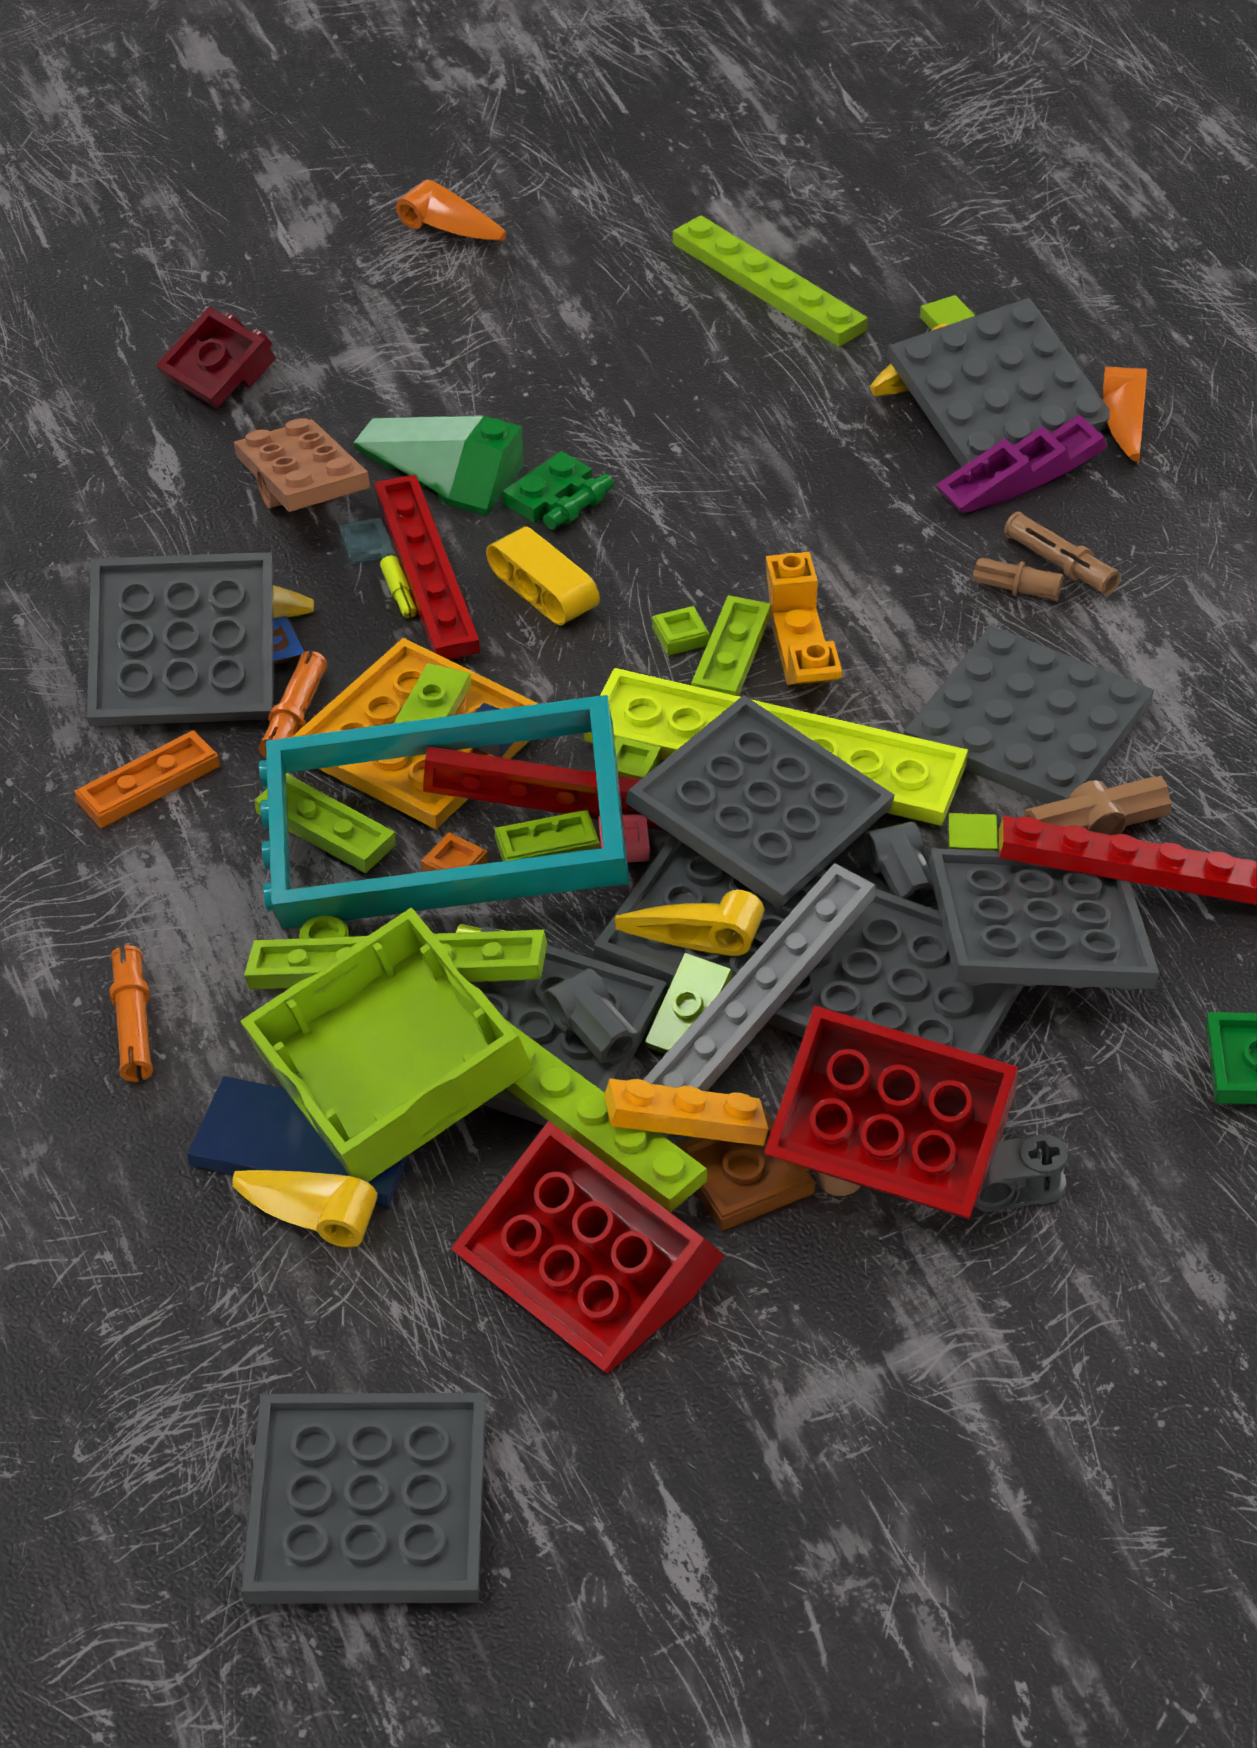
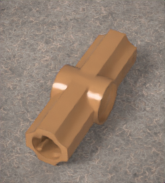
[1023,776,1172,836]

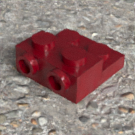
[155,307,276,408]

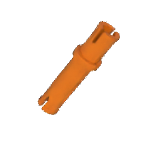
[259,651,328,758]
[109,945,153,1082]

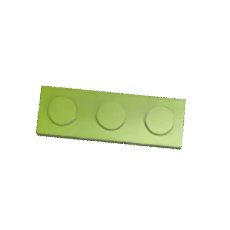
[691,595,771,696]
[255,773,396,873]

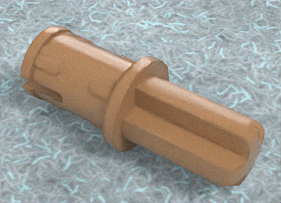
[973,558,1064,602]

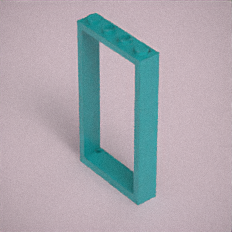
[259,695,629,929]

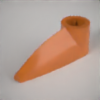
[396,179,506,241]
[1102,366,1147,462]

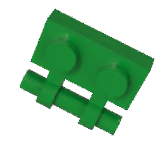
[502,451,614,530]

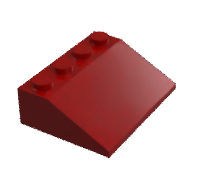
[764,1005,1019,1220]
[451,1121,725,1374]

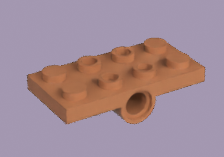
[233,418,371,512]

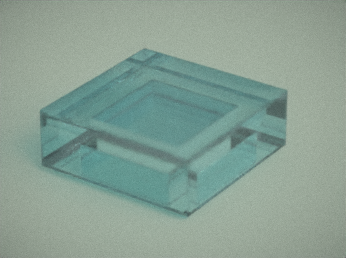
[339,517,392,564]

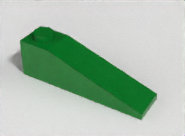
[353,416,524,516]

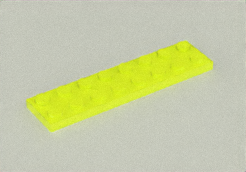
[583,668,968,826]

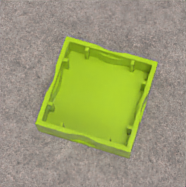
[240,907,533,1182]

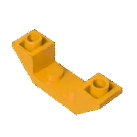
[766,552,842,686]

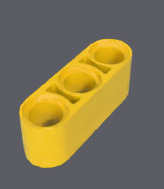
[486,527,600,626]

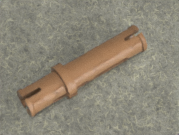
[1004,511,1121,596]

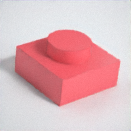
[598,814,650,863]

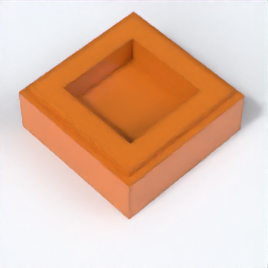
[421,832,488,872]

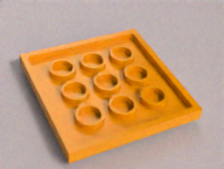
[292,638,538,830]

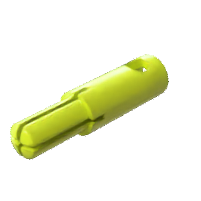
[380,555,417,619]

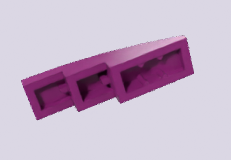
[936,414,1107,514]

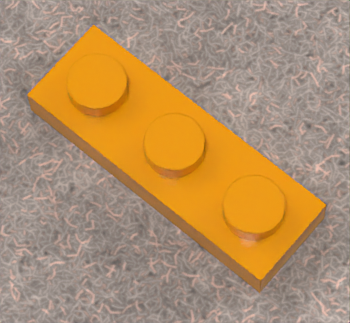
[604,1078,769,1146]

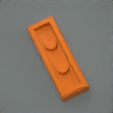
[74,730,220,828]

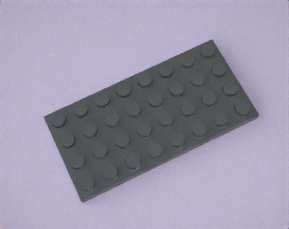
[594,835,1023,1056]

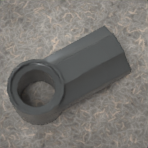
[864,822,937,907]
[543,968,638,1066]

